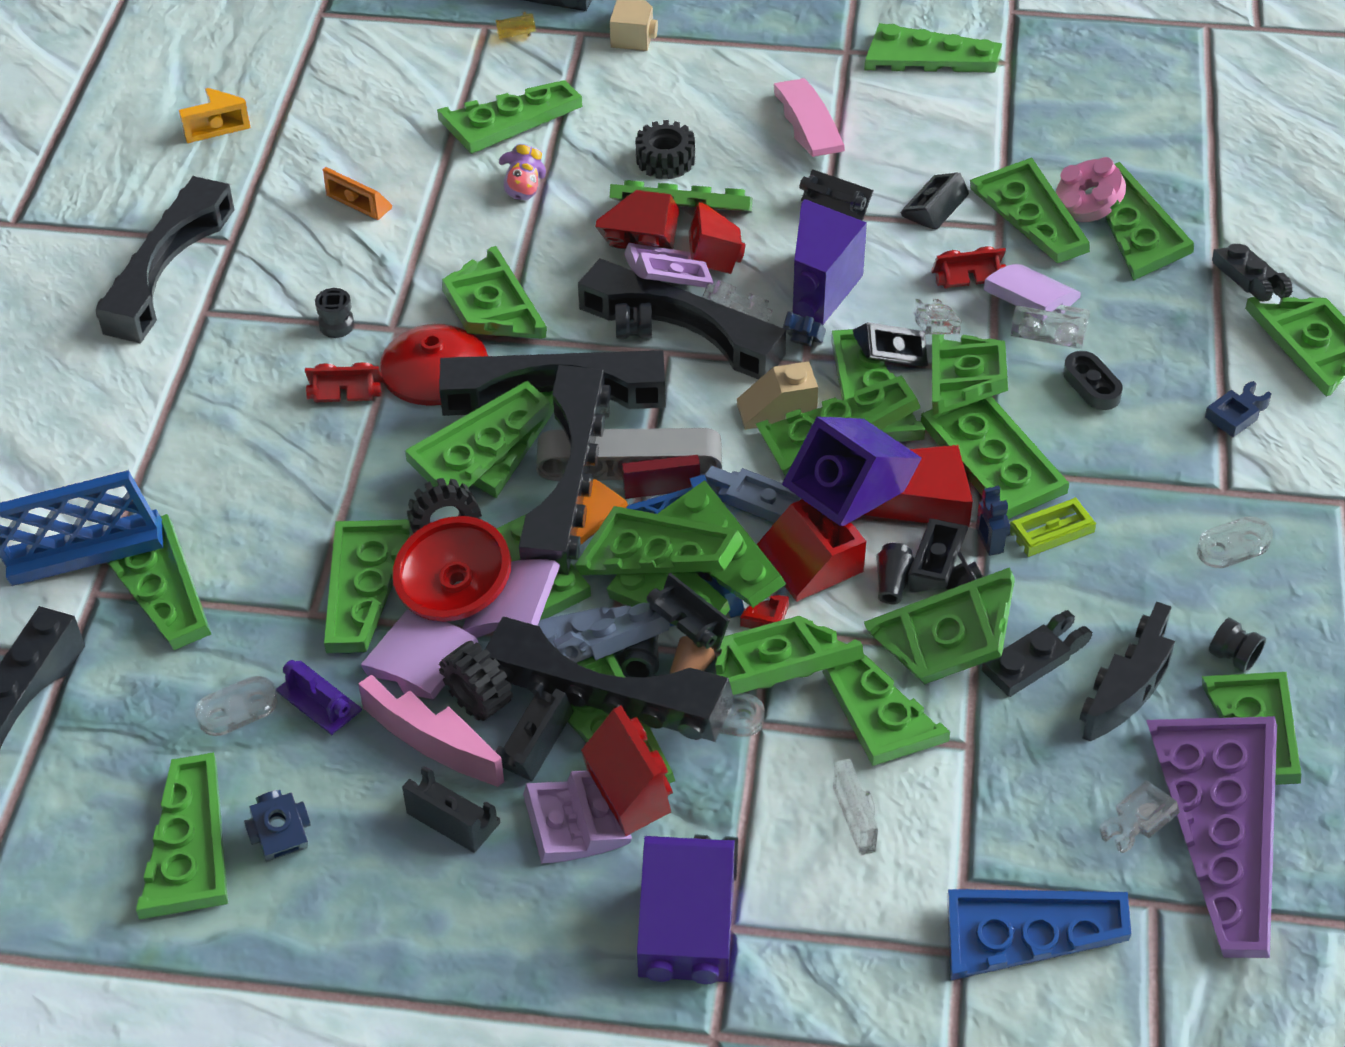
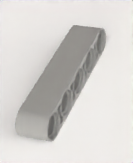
[536,428,722,481]

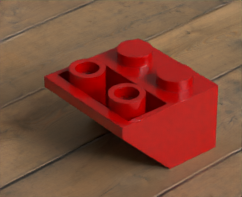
[595,190,679,249]
[756,499,866,602]
[581,706,673,836]

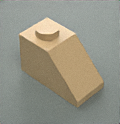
[610,0,658,51]
[737,361,818,430]

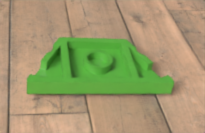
[442,246,547,339]
[1245,297,1345,397]
[932,331,1008,415]
[864,567,1015,685]
[715,616,864,695]

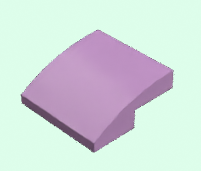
[624,243,714,288]
[984,264,1081,319]
[462,560,560,638]
[361,610,479,699]
[523,770,632,864]

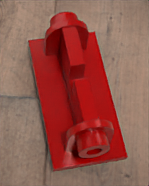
[931,246,1006,289]
[305,362,383,403]

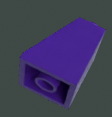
[792,199,867,325]
[782,416,922,526]
[637,836,735,984]

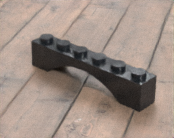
[96,176,235,344]
[578,258,786,380]
[439,350,666,416]
[519,365,611,575]
[0,606,85,749]
[485,616,734,742]

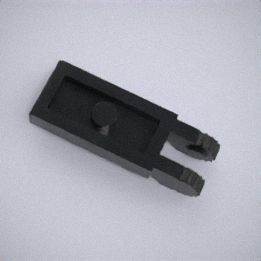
[1212,244,1293,302]
[981,610,1093,697]

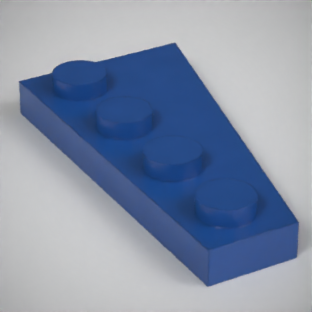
[947,889,1132,981]

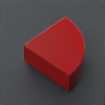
[740,595,789,629]

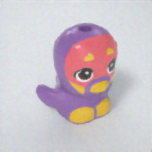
[499,144,546,200]

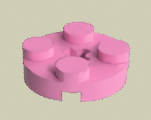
[1056,157,1126,222]

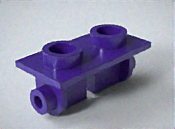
[276,660,362,736]

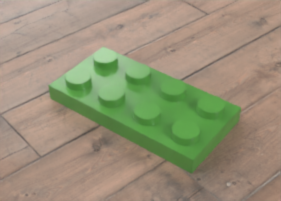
[921,396,1069,519]

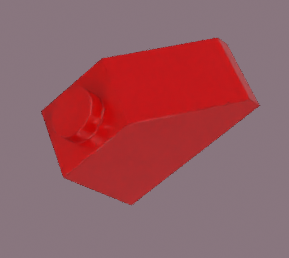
[688,202,746,274]

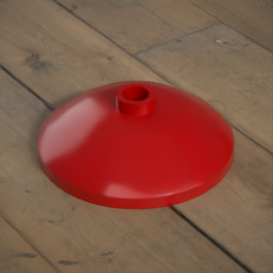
[380,324,488,406]
[393,516,511,622]

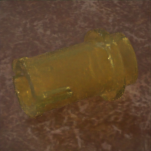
[495,11,536,40]

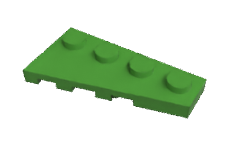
[864,23,1003,72]
[437,80,583,154]
[1092,162,1194,281]
[609,180,753,212]
[755,375,921,477]
[658,480,786,607]
[324,519,413,653]
[136,752,228,920]

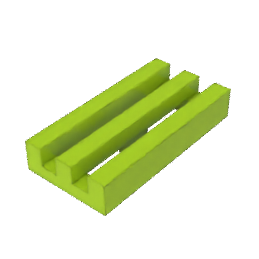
[1009,497,1096,557]

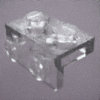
[1011,305,1091,349]

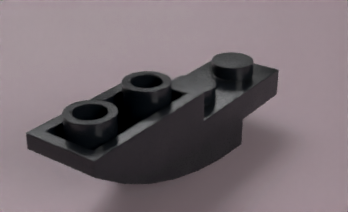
[1079,601,1175,741]

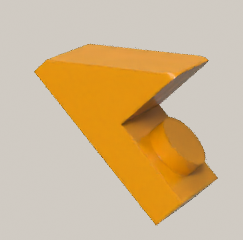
[179,88,251,143]

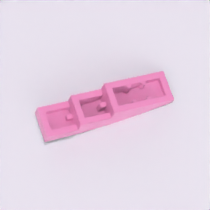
[774,78,845,157]
[358,675,504,787]

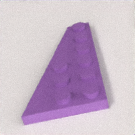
[1146,716,1277,958]

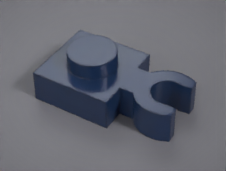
[783,311,826,346]
[1205,381,1272,437]
[976,486,1010,556]

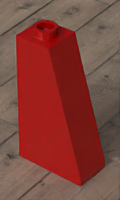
[864,445,973,527]

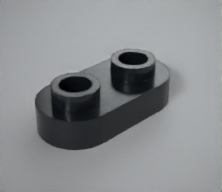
[1063,351,1123,410]

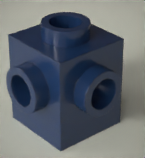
[244,790,311,862]

